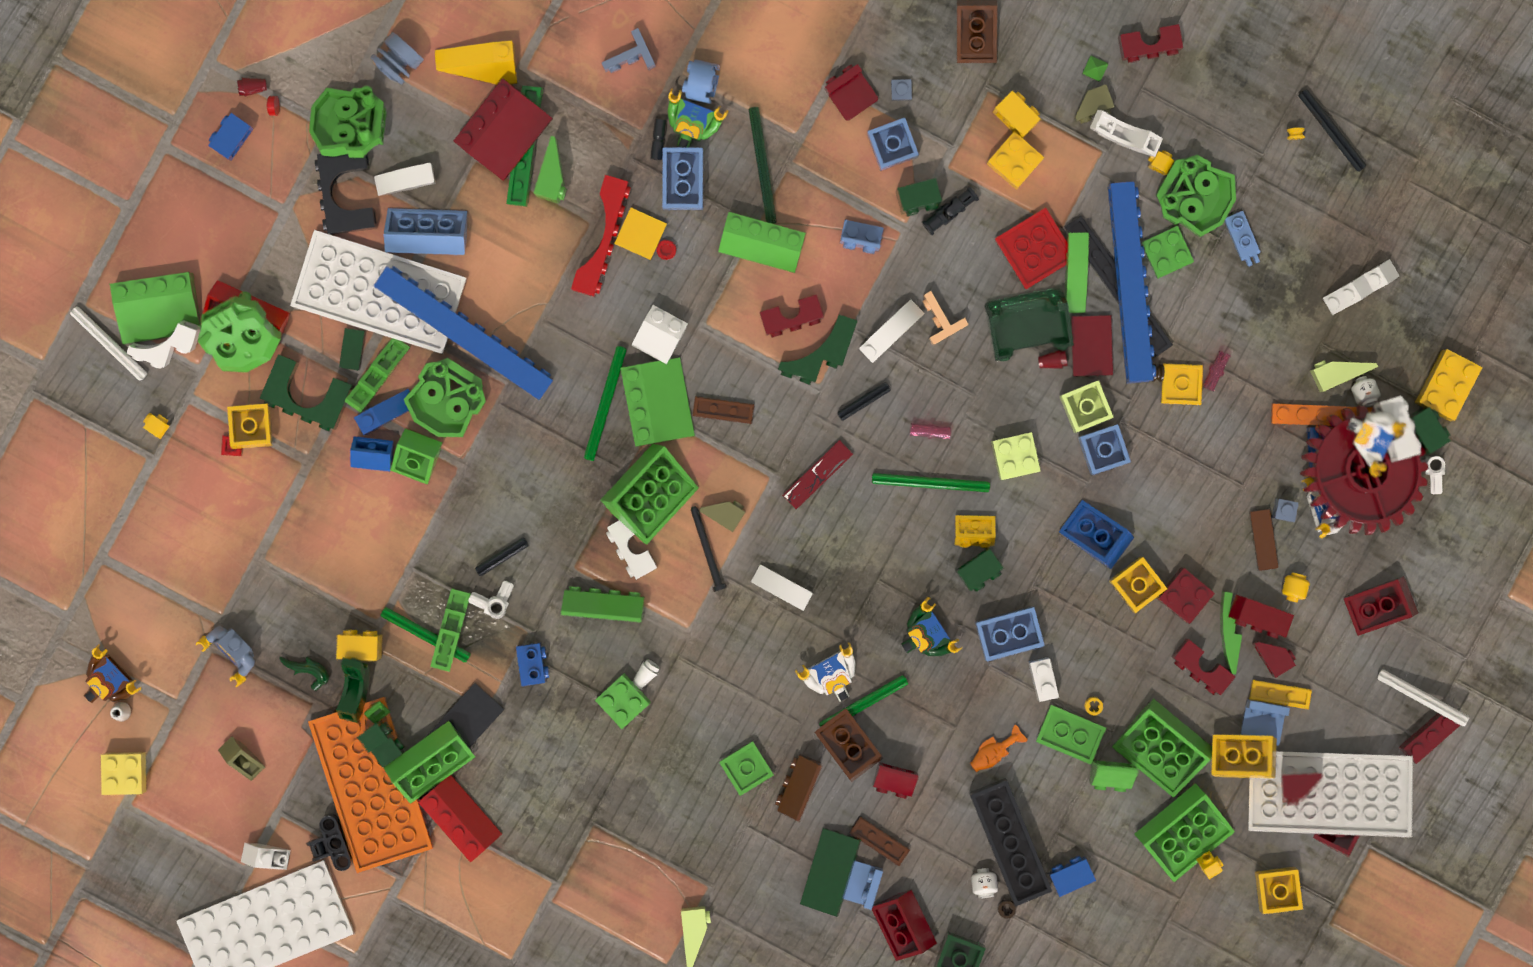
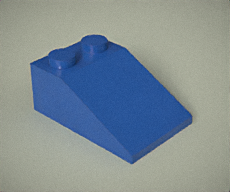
[1059,500,1134,569]

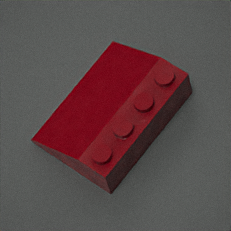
[453,78,553,181]

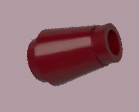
[237,77,267,97]
[1038,350,1068,369]

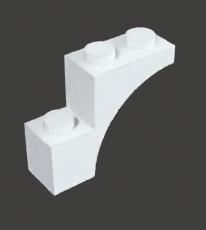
[1323,259,1399,315]
[126,320,201,368]

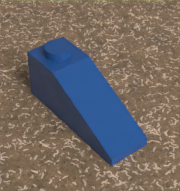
[354,389,410,435]

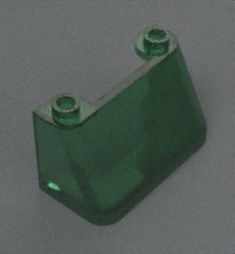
[984,288,1074,361]

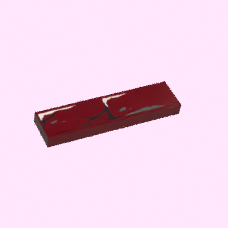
[782,440,853,509]

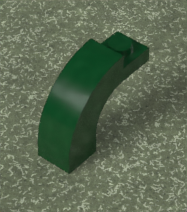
[336,657,369,723]

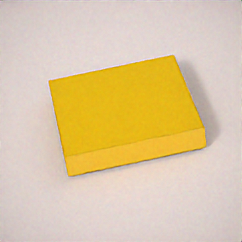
[614,208,667,260]
[1161,363,1203,405]

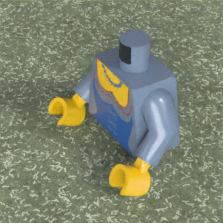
[196,626,255,687]

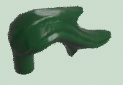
[279,656,329,691]

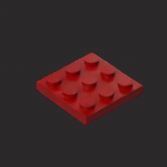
[994,208,1068,290]

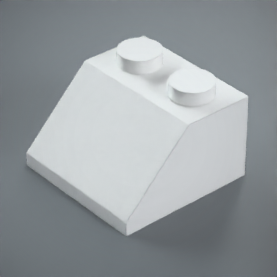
[632,305,688,364]

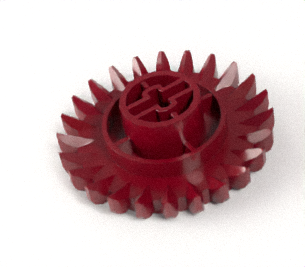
[1300,405,1428,535]

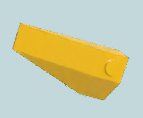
[434,41,517,85]

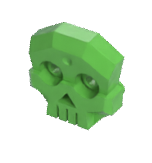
[309,86,387,158]
[1156,155,1236,237]
[198,291,282,372]
[403,358,486,437]

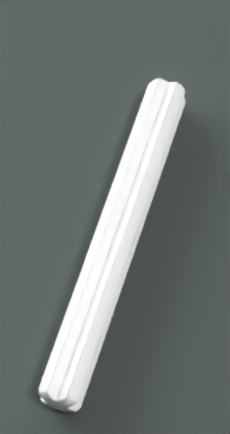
[70,306,147,381]
[1378,669,1469,726]

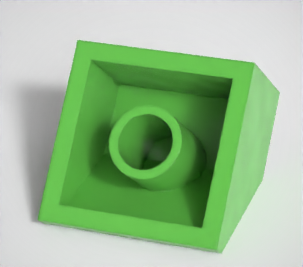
[391,428,442,485]

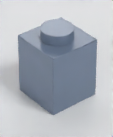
[1271,499,1299,522]

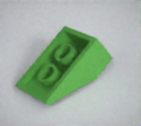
[534,136,567,204]
[1090,760,1138,792]

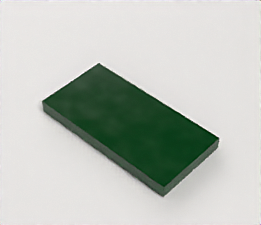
[800,828,861,917]

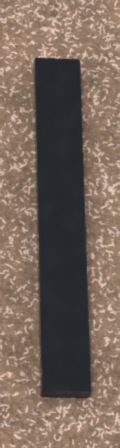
[1064,216,1173,357]

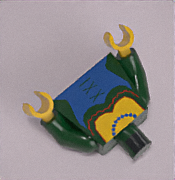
[901,597,962,656]

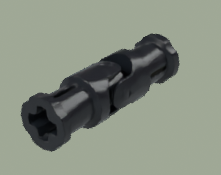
[921,186,979,236]

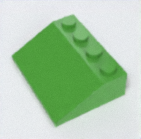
[110,272,201,344]
[621,358,695,447]
[601,444,699,544]
[1112,698,1212,798]
[1134,783,1235,882]

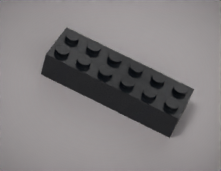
[969,778,1053,907]

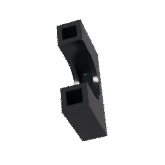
[315,154,377,235]

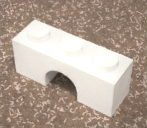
[1374,396,1421,462]
[606,521,658,579]

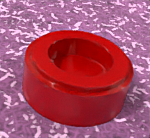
[267,96,280,116]
[656,240,676,260]

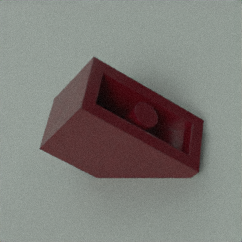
[1252,641,1296,678]

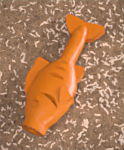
[970,725,1028,772]

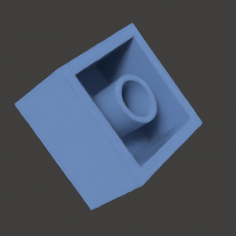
[867,118,919,171]
[1078,424,1131,475]

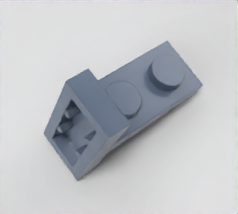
[602,28,656,73]

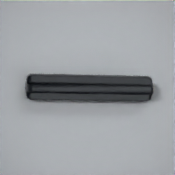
[837,382,891,421]
[475,538,529,576]

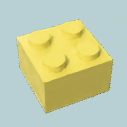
[101,752,146,795]

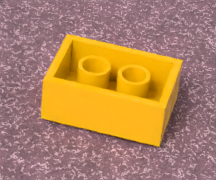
[1415,349,1483,421]
[1211,735,1277,779]

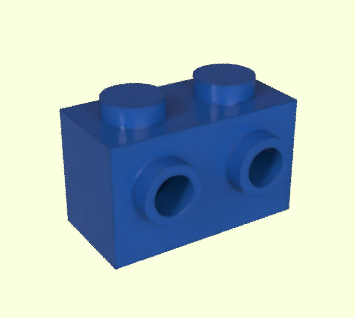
[208,113,254,161]
[350,436,393,472]
[516,642,549,686]
[1048,856,1096,897]

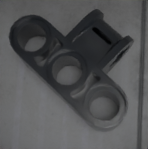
[306,814,353,871]

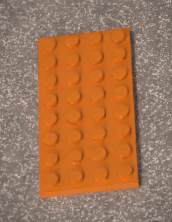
[308,697,433,873]

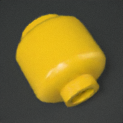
[1281,572,1310,603]

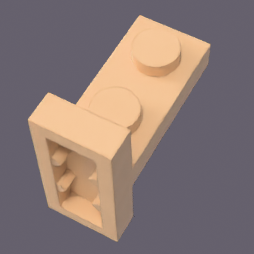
[922,291,969,345]

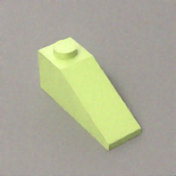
[1310,360,1378,392]
[681,906,711,967]

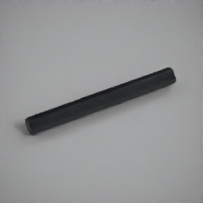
[1298,89,1366,172]

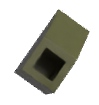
[1074,85,1114,124]

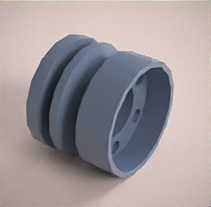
[370,32,424,85]

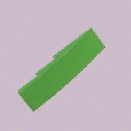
[1065,233,1089,313]
[345,338,410,413]
[430,588,471,672]
[1220,591,1242,674]

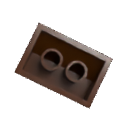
[775,754,822,822]

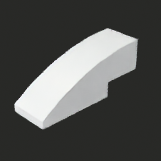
[374,163,436,196]
[751,564,813,611]

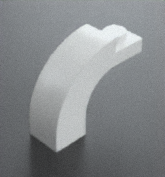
[1090,110,1163,157]
[859,300,925,363]

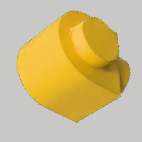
[1148,150,1174,176]
[143,413,170,439]
[1196,851,1224,880]

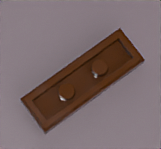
[692,396,754,424]
[1249,509,1279,571]
[849,816,910,866]

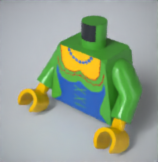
[667,88,728,148]

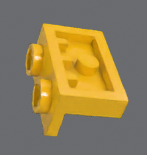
[955,515,996,548]

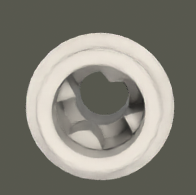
[633,659,660,689]
[110,702,131,722]

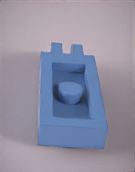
[1224,211,1260,267]

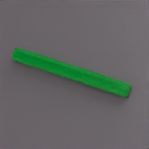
[380,607,471,663]
[819,675,908,727]

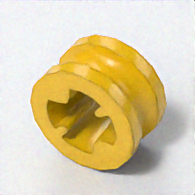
[1287,128,1305,140]
[1085,697,1103,715]

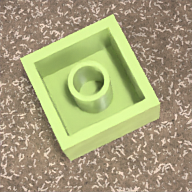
[1059,380,1114,433]
[991,432,1040,480]

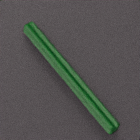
[584,346,627,461]
[872,473,990,492]

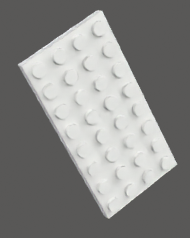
[290,230,467,354]
[1249,752,1413,837]
[176,860,355,967]

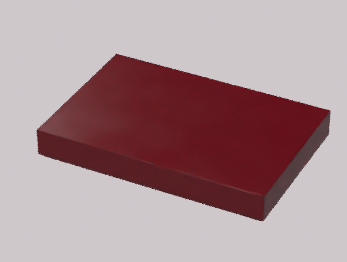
[1071,315,1113,376]

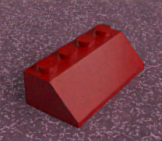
[203,280,290,337]
[418,775,502,863]

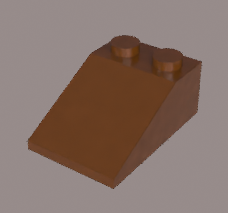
[957,0,997,63]
[814,708,883,782]

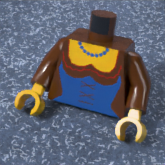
[84,644,141,703]

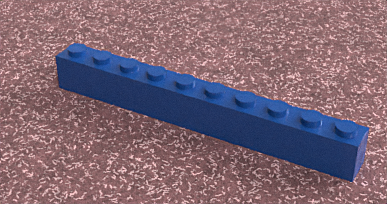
[1108,182,1156,384]
[374,266,553,400]

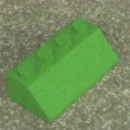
[718,212,806,273]
[561,586,645,622]
[384,721,475,804]

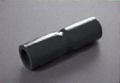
[650,119,667,160]

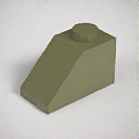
[699,500,745,532]
[218,736,265,781]

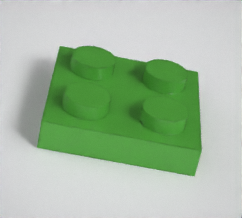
[1141,226,1194,279]
[595,673,651,729]
[719,741,774,796]

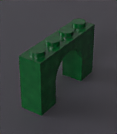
[260,354,354,431]

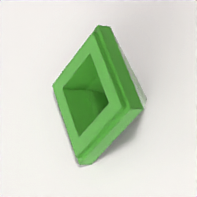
[1082,56,1108,82]
[364,701,390,724]

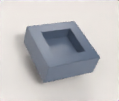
[891,79,912,101]

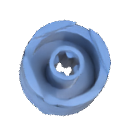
[682,59,720,104]

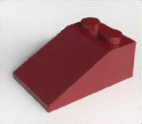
[1344,576,1418,636]

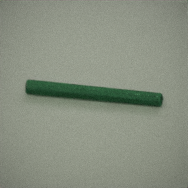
[748,107,777,224]

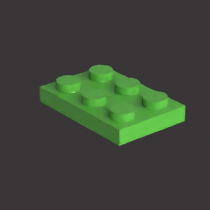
[1036,704,1106,764]

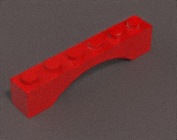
[571,175,631,297]

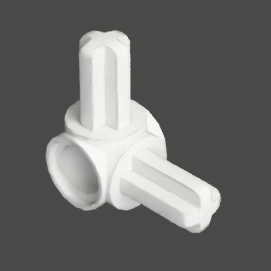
[1420,456,1445,494]
[468,581,514,619]

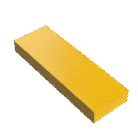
[1249,680,1312,709]

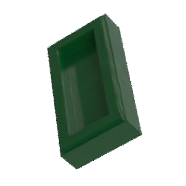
[339,328,365,371]

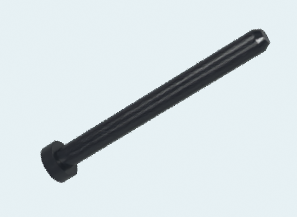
[691,506,727,592]

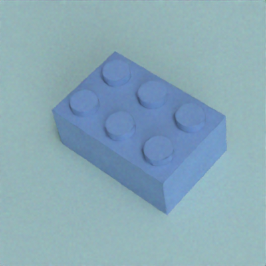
[662,148,703,210]
[975,606,1045,661]

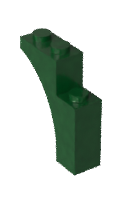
[778,314,857,385]

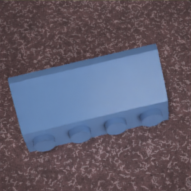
[384,208,467,255]

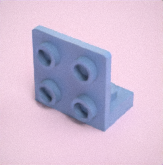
[840,220,884,254]
[1240,699,1290,745]
[844,861,883,910]

